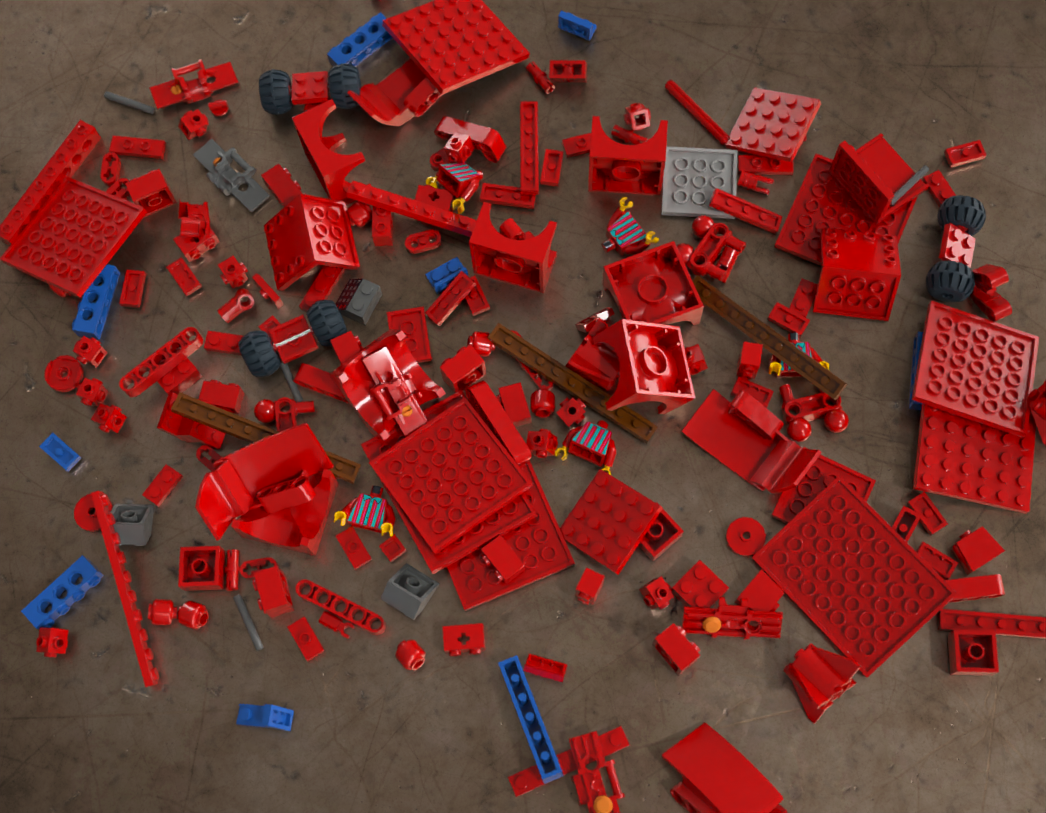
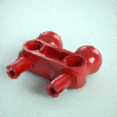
[677,215,746,281]
[779,384,849,442]
[254,397,317,438]

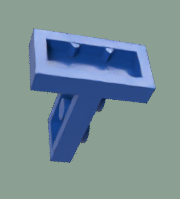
[236,704,294,731]

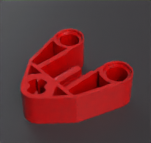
[970,264,1012,322]

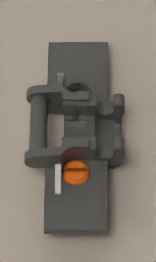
[193,139,270,213]

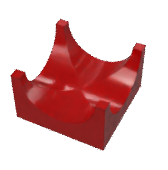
[292,99,371,205]
[588,116,668,196]
[469,202,557,294]
[602,241,704,326]
[592,319,695,415]
[329,329,446,440]
[231,469,339,557]

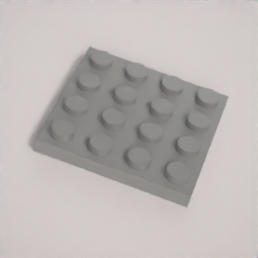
[661,146,738,219]

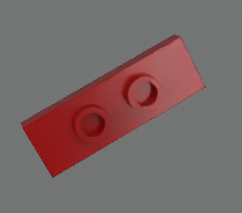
[109,135,166,159]
[738,155,794,175]

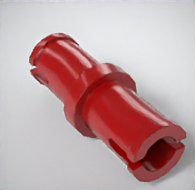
[526,61,555,94]
[611,125,648,145]
[224,549,240,591]

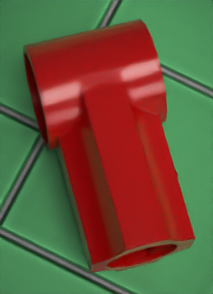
[217,288,254,323]

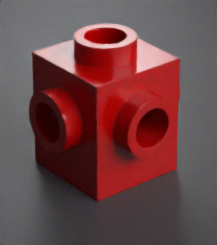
[624,103,651,131]
[178,109,209,140]
[444,132,475,164]
[218,255,248,289]
[73,336,107,368]
[684,344,708,375]
[76,378,109,407]
[556,397,586,427]
[91,403,127,433]
[526,429,558,458]
[639,576,674,610]
[36,628,69,658]

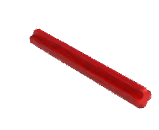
[665,79,730,145]

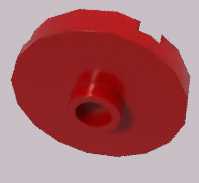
[44,355,84,392]
[74,494,113,532]
[726,517,766,557]

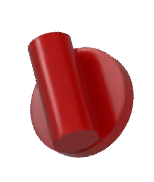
[208,100,228,116]

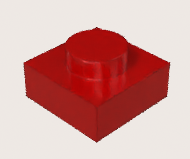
[379,534,407,562]

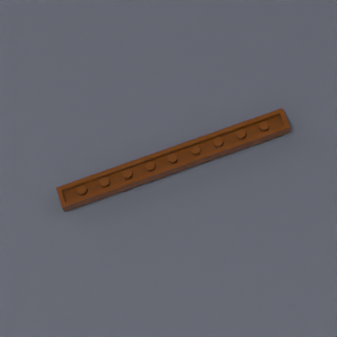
[693,275,848,400]
[488,323,658,444]
[171,392,361,484]

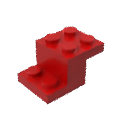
[157,392,225,449]

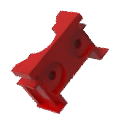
[178,199,210,238]

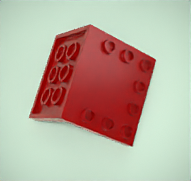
[829,133,929,225]
[264,193,360,291]
[813,228,901,321]

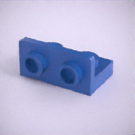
[558,10,597,41]
[425,257,468,294]

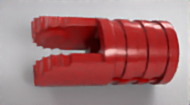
[737,170,774,195]
[710,246,740,283]

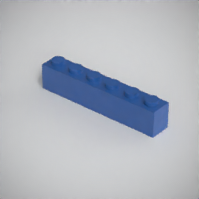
[498,655,563,784]

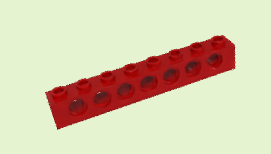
[0,120,101,246]

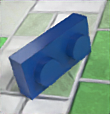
[39,433,81,472]

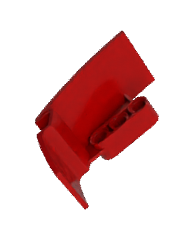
[347,58,442,126]
[681,389,822,493]
[195,423,334,541]
[661,722,787,813]

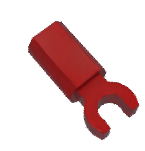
[319,611,355,639]

